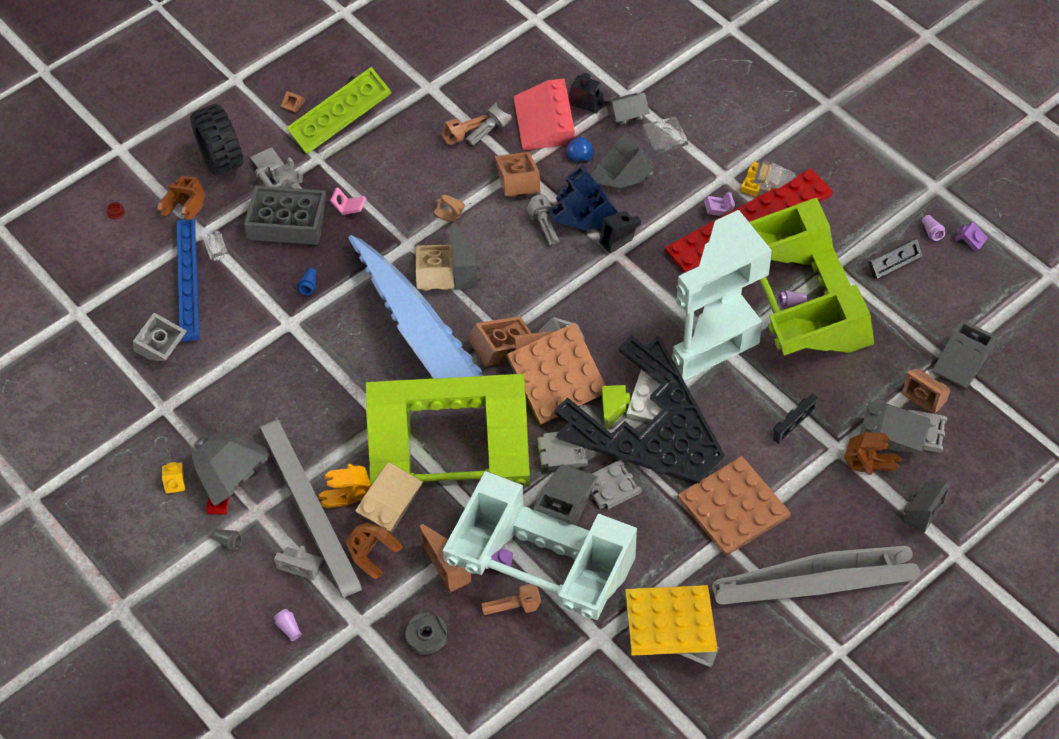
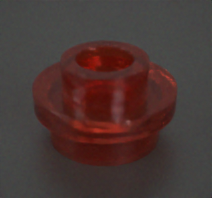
[106,202,125,219]

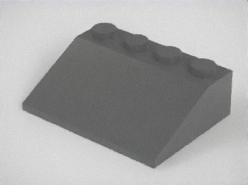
[244,186,326,245]

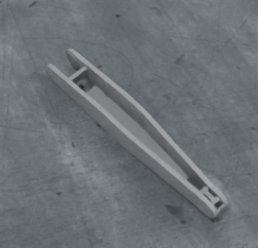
[712,546,920,605]

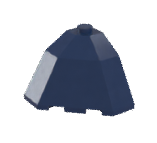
[549,164,619,230]

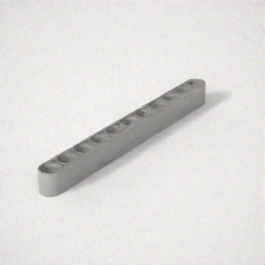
[259,419,362,598]

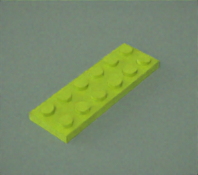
[287,67,392,154]

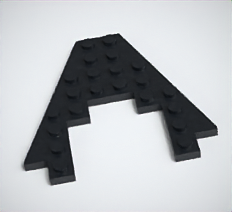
[554,335,725,484]

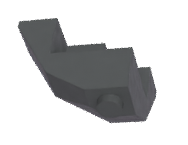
[590,132,654,188]
[191,434,270,506]

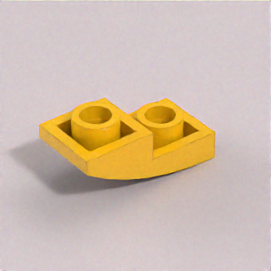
[740,161,770,197]

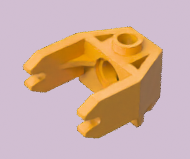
[318,464,371,508]

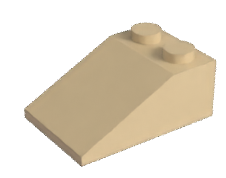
[416,245,454,291]
[356,462,423,534]

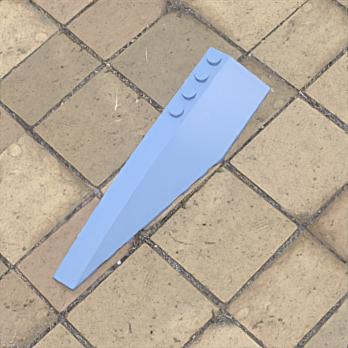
[348,235,482,379]

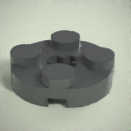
[405,613,448,655]

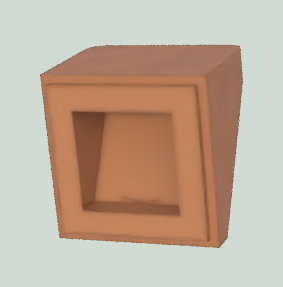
[280,91,305,113]

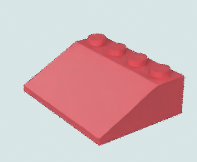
[513,78,575,150]

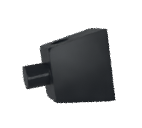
[568,73,604,114]
[599,211,641,254]

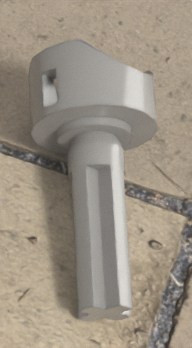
[466,102,512,146]
[526,195,559,246]

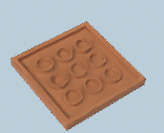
[506,323,606,425]
[678,456,791,557]

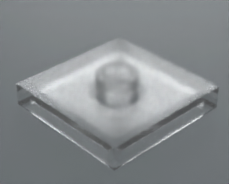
[643,116,688,154]

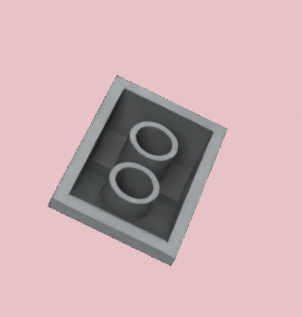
[451,223,481,290]
[860,402,930,454]

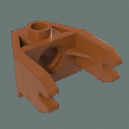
[157,176,205,220]
[844,432,902,475]
[346,522,403,580]

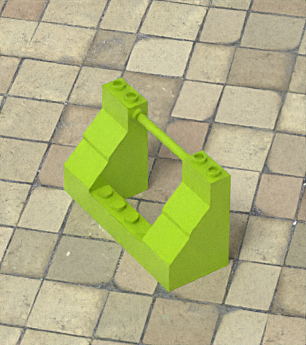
[749,198,874,356]
[366,374,530,487]

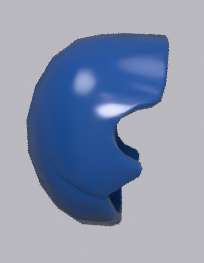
[566,137,594,163]

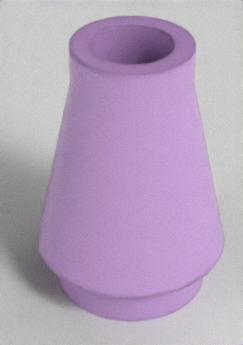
[922,215,945,241]
[778,290,807,309]
[274,609,302,641]

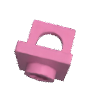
[330,188,366,215]

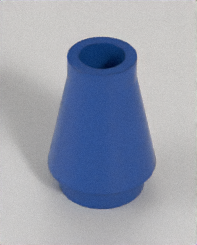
[297,268,317,295]

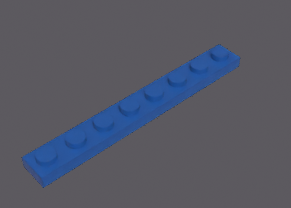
[177,218,200,342]

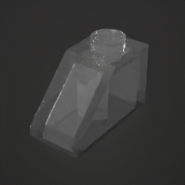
[754,162,797,191]
[199,230,228,261]

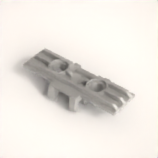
[250,147,303,189]

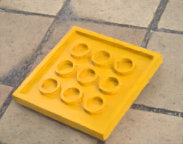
[625,585,717,655]

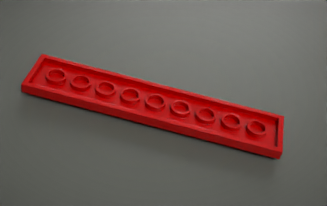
[665,168,833,273]

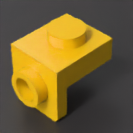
[162,462,185,494]

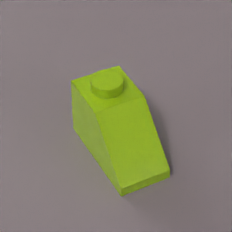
[602,385,630,429]

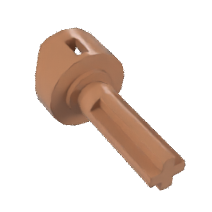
[441,115,489,145]
[481,584,541,615]

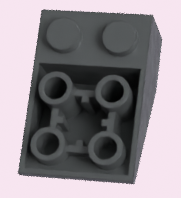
[932,320,997,390]
[534,464,598,526]

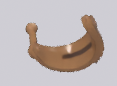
[434,195,465,221]

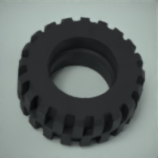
[190,104,244,176]

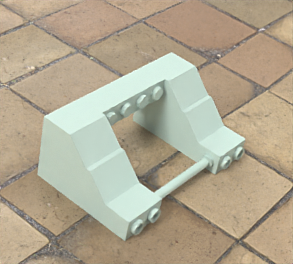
[672,210,772,381]
[443,471,637,620]

